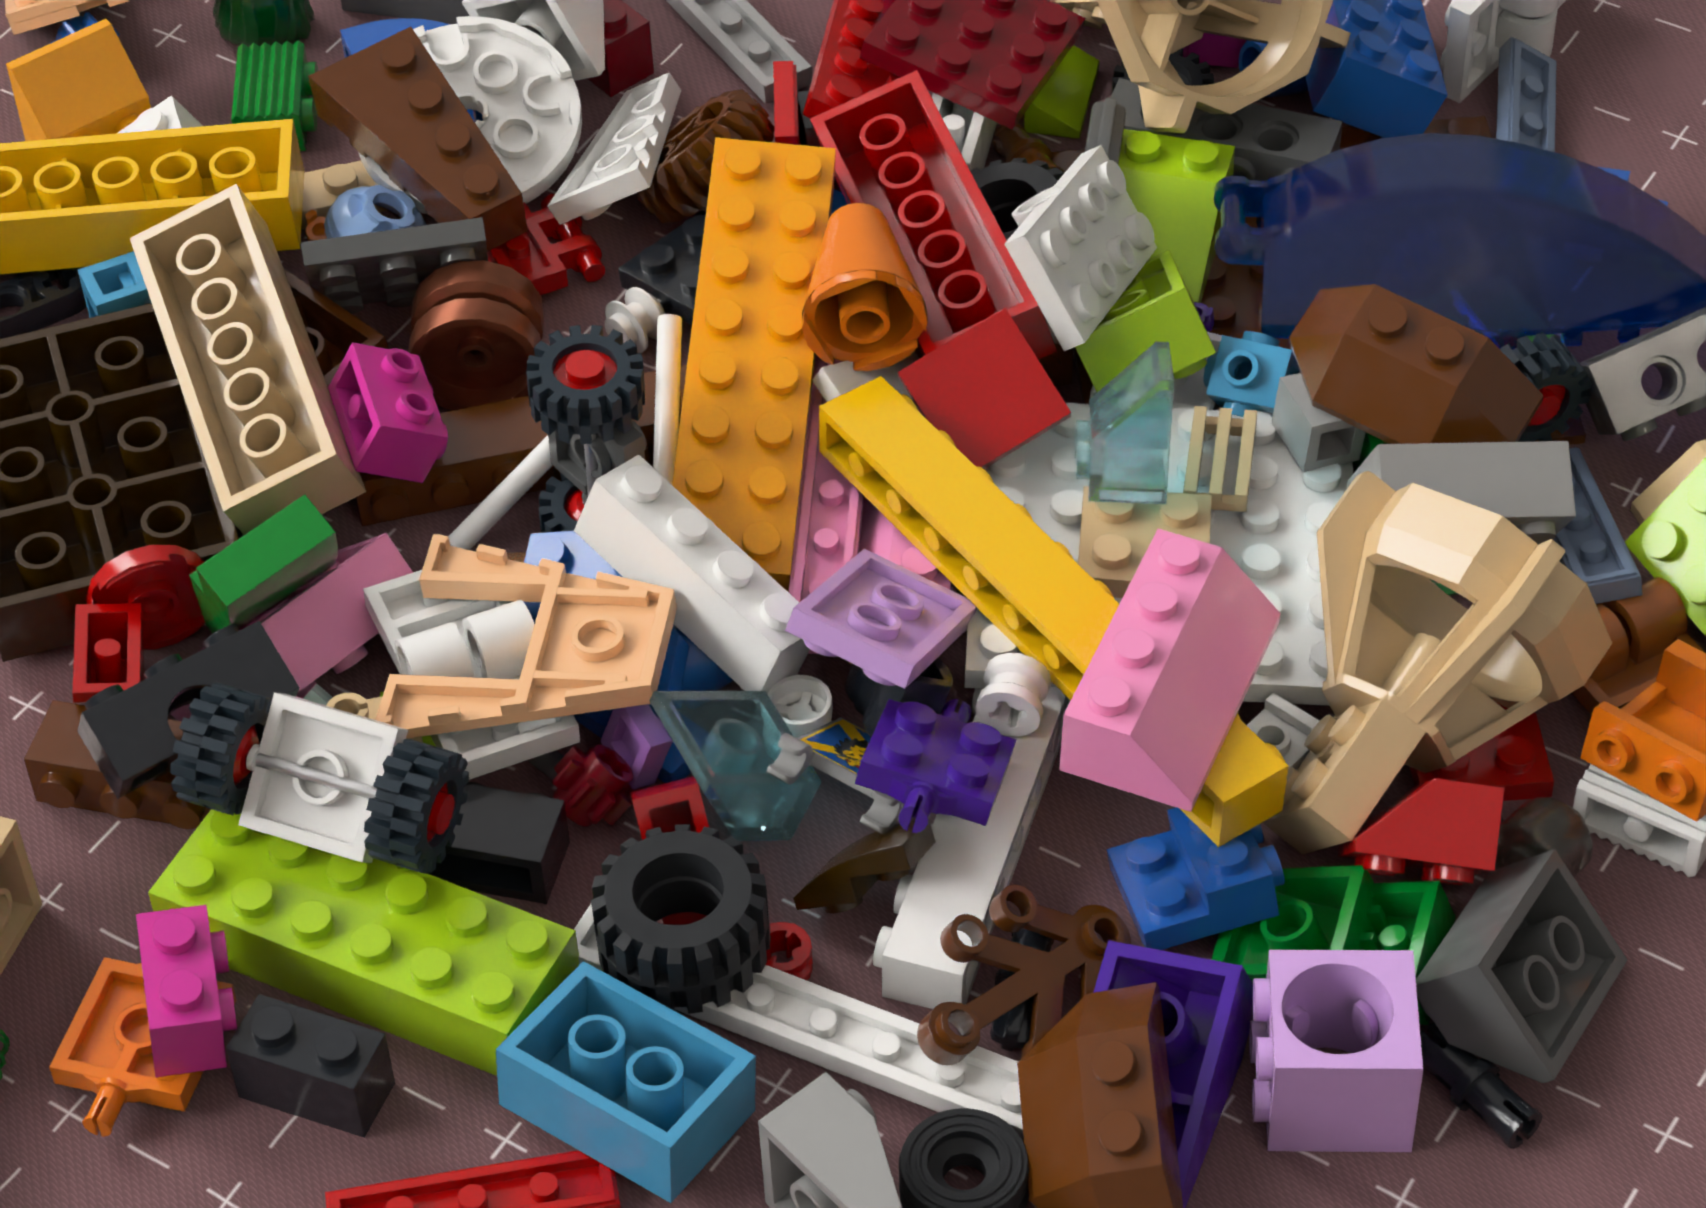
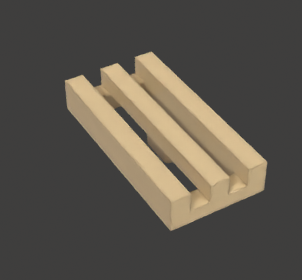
[1183,406,1257,512]

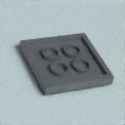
[301,217,488,314]

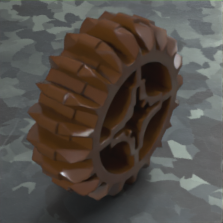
[636,89,775,223]

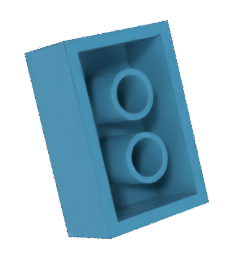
[496,961,756,1203]

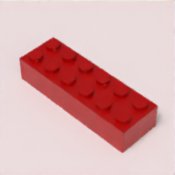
[810,70,1057,360]

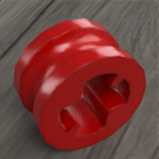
[766,922,813,980]

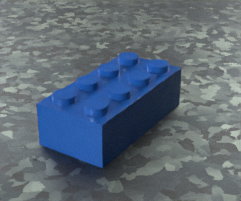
[1305,0,1448,149]

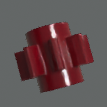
[552,745,634,827]

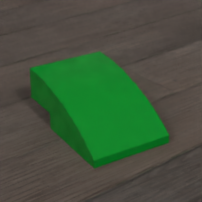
[189,494,338,634]
[1211,865,1456,1025]

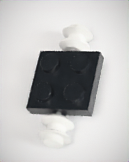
[605,210,706,353]

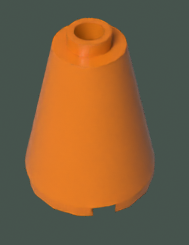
[802,203,928,371]

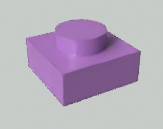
[600,704,673,789]

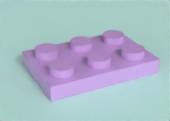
[785,549,977,689]

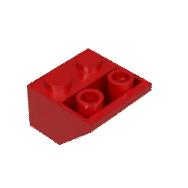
[1338,778,1504,886]

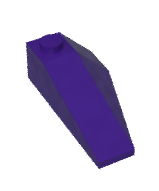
[1093,940,1253,1208]

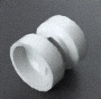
[766,675,833,766]

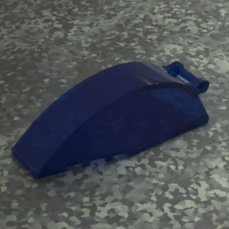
[1214,133,1706,350]

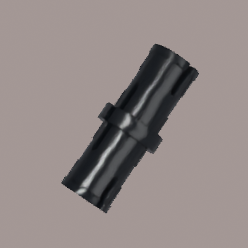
[1420,1022,1543,1149]

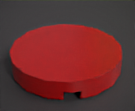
[86,545,205,650]

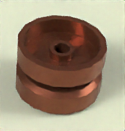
[408,260,544,410]

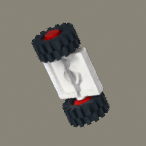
[171,682,469,874]

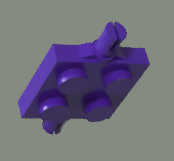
[855,699,1017,833]

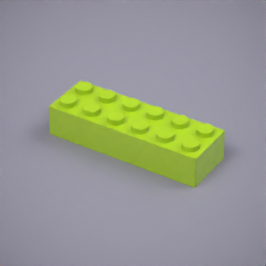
[148,809,580,1076]

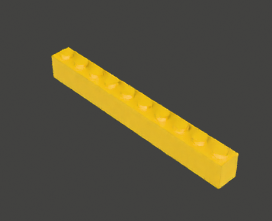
[819,376,1289,847]

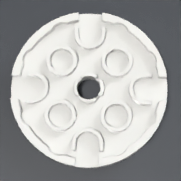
[358,16,582,215]

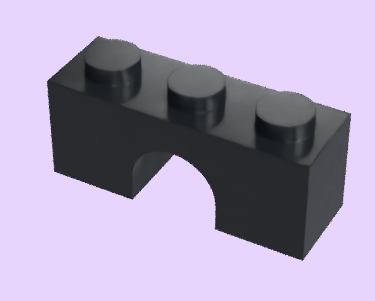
[77,621,300,799]

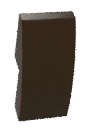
[793,819,936,914]

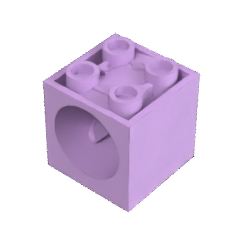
[1249,950,1423,1152]

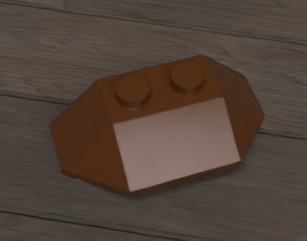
[1289,284,1543,444]
[1017,982,1183,1208]

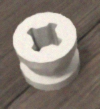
[975,653,1051,737]

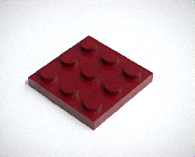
[860,0,1086,130]

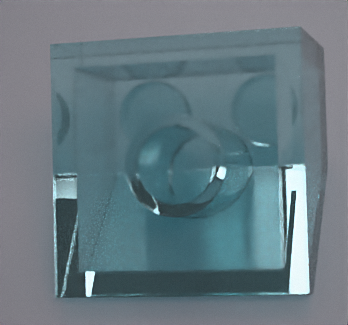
[1074,342,1174,505]
[650,691,822,842]

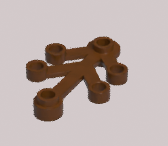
[917,884,1131,1065]

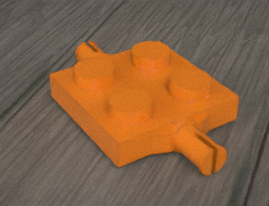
[49,957,237,1137]

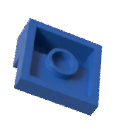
[1106,807,1285,950]

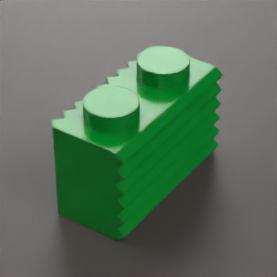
[231,40,318,151]

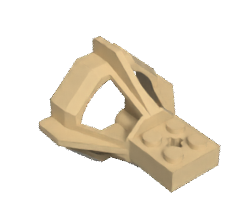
[1055,0,1351,133]
[1262,471,1612,855]

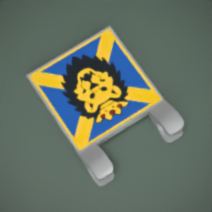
[766,717,904,835]

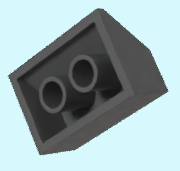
[1416,849,1628,1083]

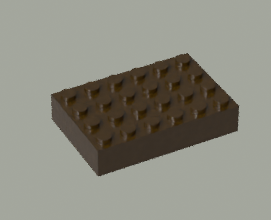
[0,303,239,662]

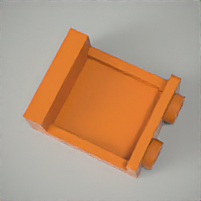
[1580,639,1706,822]

